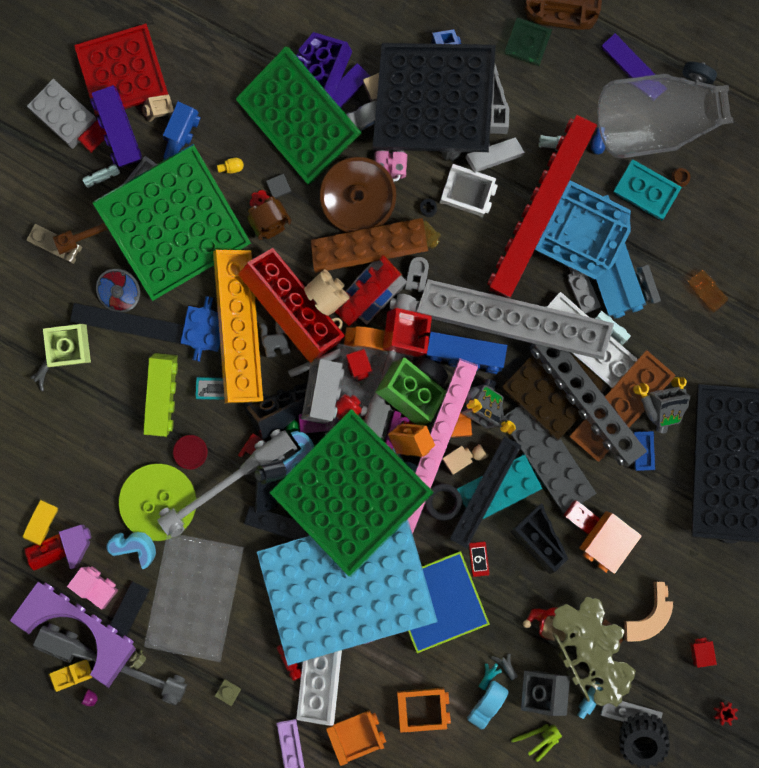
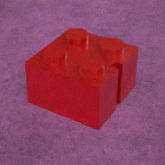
[383,308,432,357]

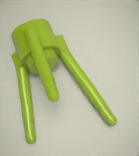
[511,724,562,762]

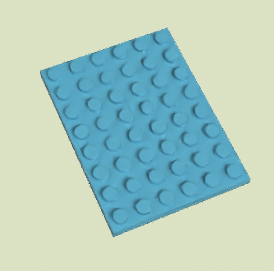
[257,519,438,666]

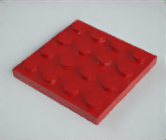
[74,24,168,117]

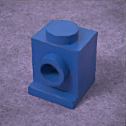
[431,29,461,44]

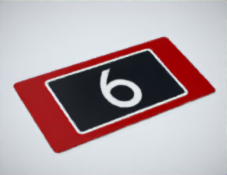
[469,542,489,577]

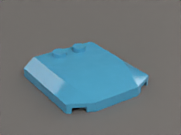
[535,180,631,279]

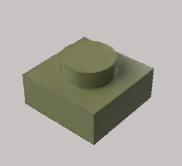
[215,679,242,706]

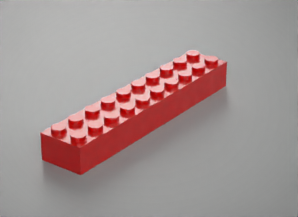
[487,115,597,298]

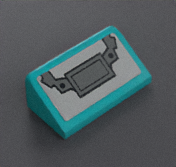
[196,377,225,400]

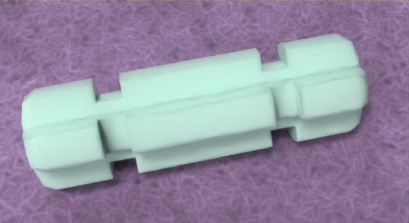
[83,164,120,188]

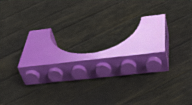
[10,582,136,688]

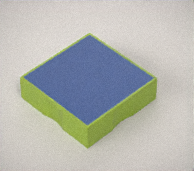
[408,551,490,653]

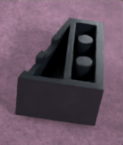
[510,503,568,574]

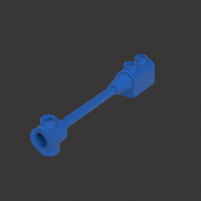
[163,102,201,161]

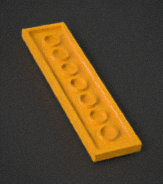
[213,250,263,403]

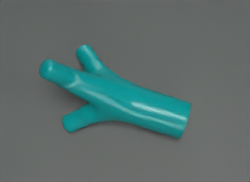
[479,664,502,690]

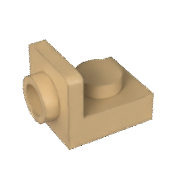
[142,94,174,122]

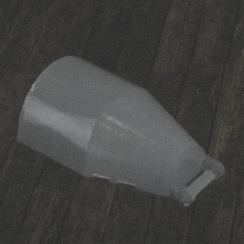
[597,74,734,159]

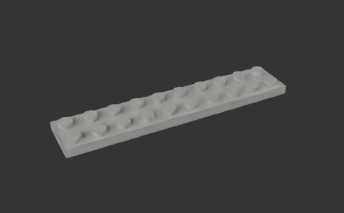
[417,279,614,360]

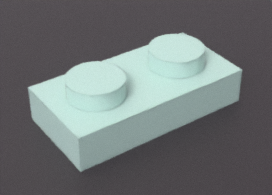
[595,311,631,345]

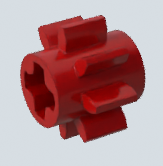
[714,702,738,726]

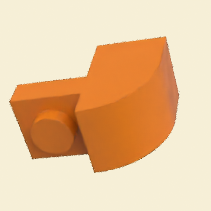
[344,327,388,351]

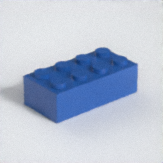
[426,332,507,374]

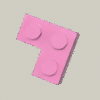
[67,567,118,610]

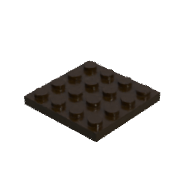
[501,350,609,441]

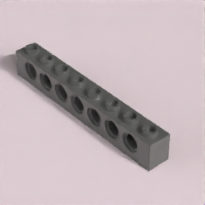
[530,343,647,468]

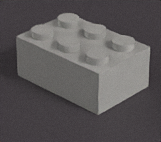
[27,79,97,149]
[301,359,344,424]

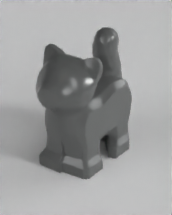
[260,322,291,358]

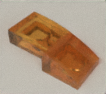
[688,269,728,313]

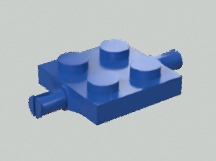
[180,297,220,362]

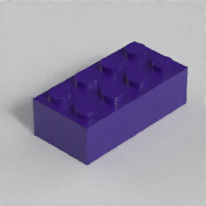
[90,85,143,168]

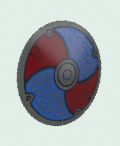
[96,269,140,312]

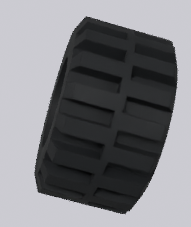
[619,713,670,768]

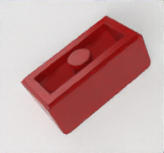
[24,534,66,571]

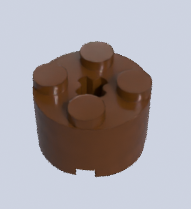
[247,196,292,240]

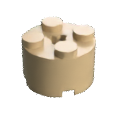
[304,269,349,316]

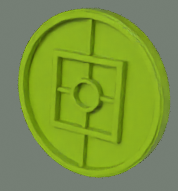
[119,464,196,541]

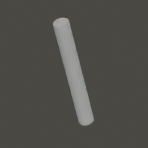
[288,349,342,377]

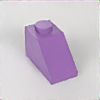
[59,525,91,569]

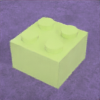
[43,324,91,367]

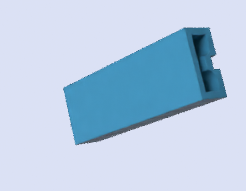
[596,195,646,319]

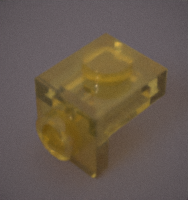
[424,220,441,249]

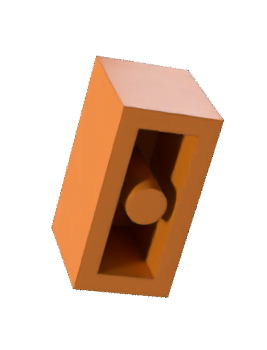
[388,423,435,457]

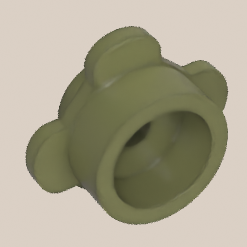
[128,650,146,670]

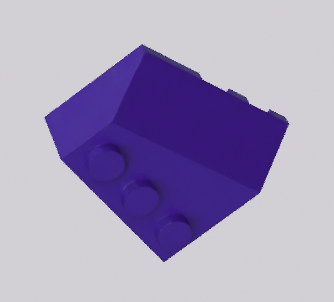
[296,32,352,99]

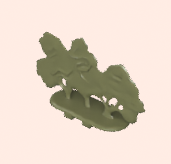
[552,597,636,707]

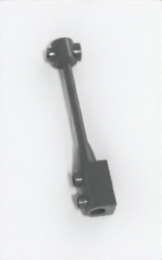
[33,623,187,706]

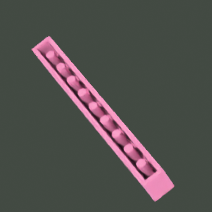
[408,358,478,534]

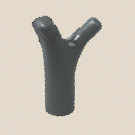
[30,360,49,391]
[491,654,518,680]

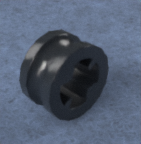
[420,199,437,217]

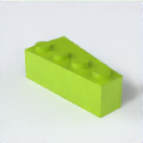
[144,353,178,437]

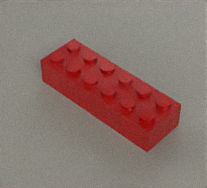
[238,248,345,363]

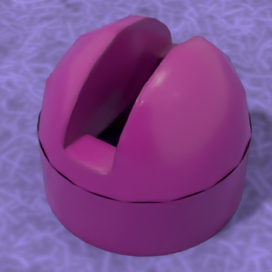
[81,689,98,707]

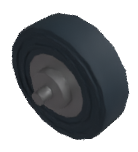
[682,61,717,85]

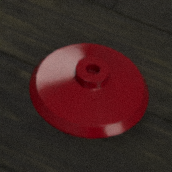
[173,435,208,470]

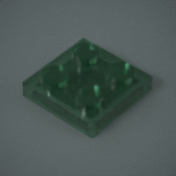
[504,17,552,66]

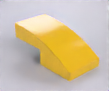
[23,500,58,546]
[49,660,93,692]

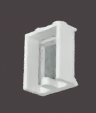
[440,164,498,217]

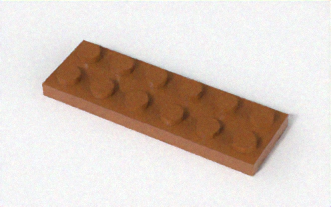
[311,218,428,273]
[569,350,676,462]

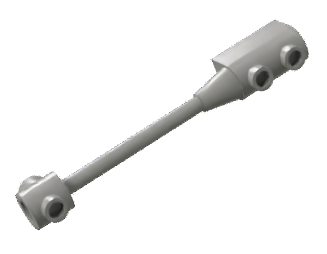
[361,294,419,442]
[157,429,299,537]

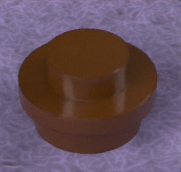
[671,168,691,187]

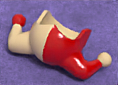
[523,607,566,641]

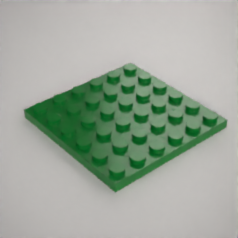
[92,144,251,301]
[270,409,434,577]

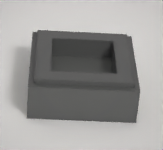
[266,174,291,199]

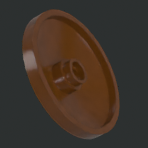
[320,156,396,232]

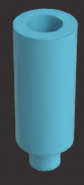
[577,681,603,719]

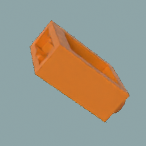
[397,688,451,733]

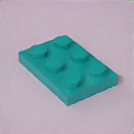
[613,159,682,221]

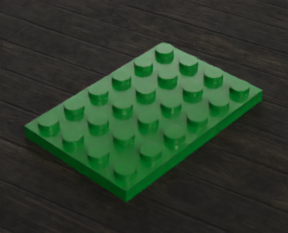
[236,47,361,184]

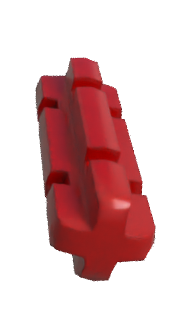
[277,644,302,680]

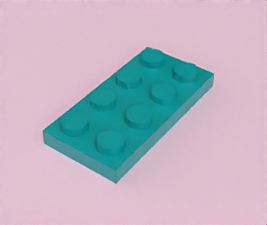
[457,455,542,519]

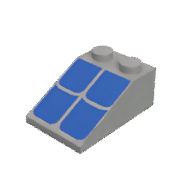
[344,260,407,325]

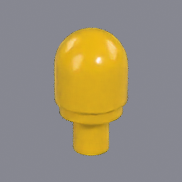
[217,157,244,174]

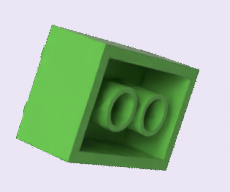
[376,357,446,425]

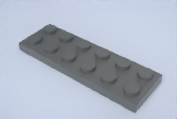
[505,406,597,514]

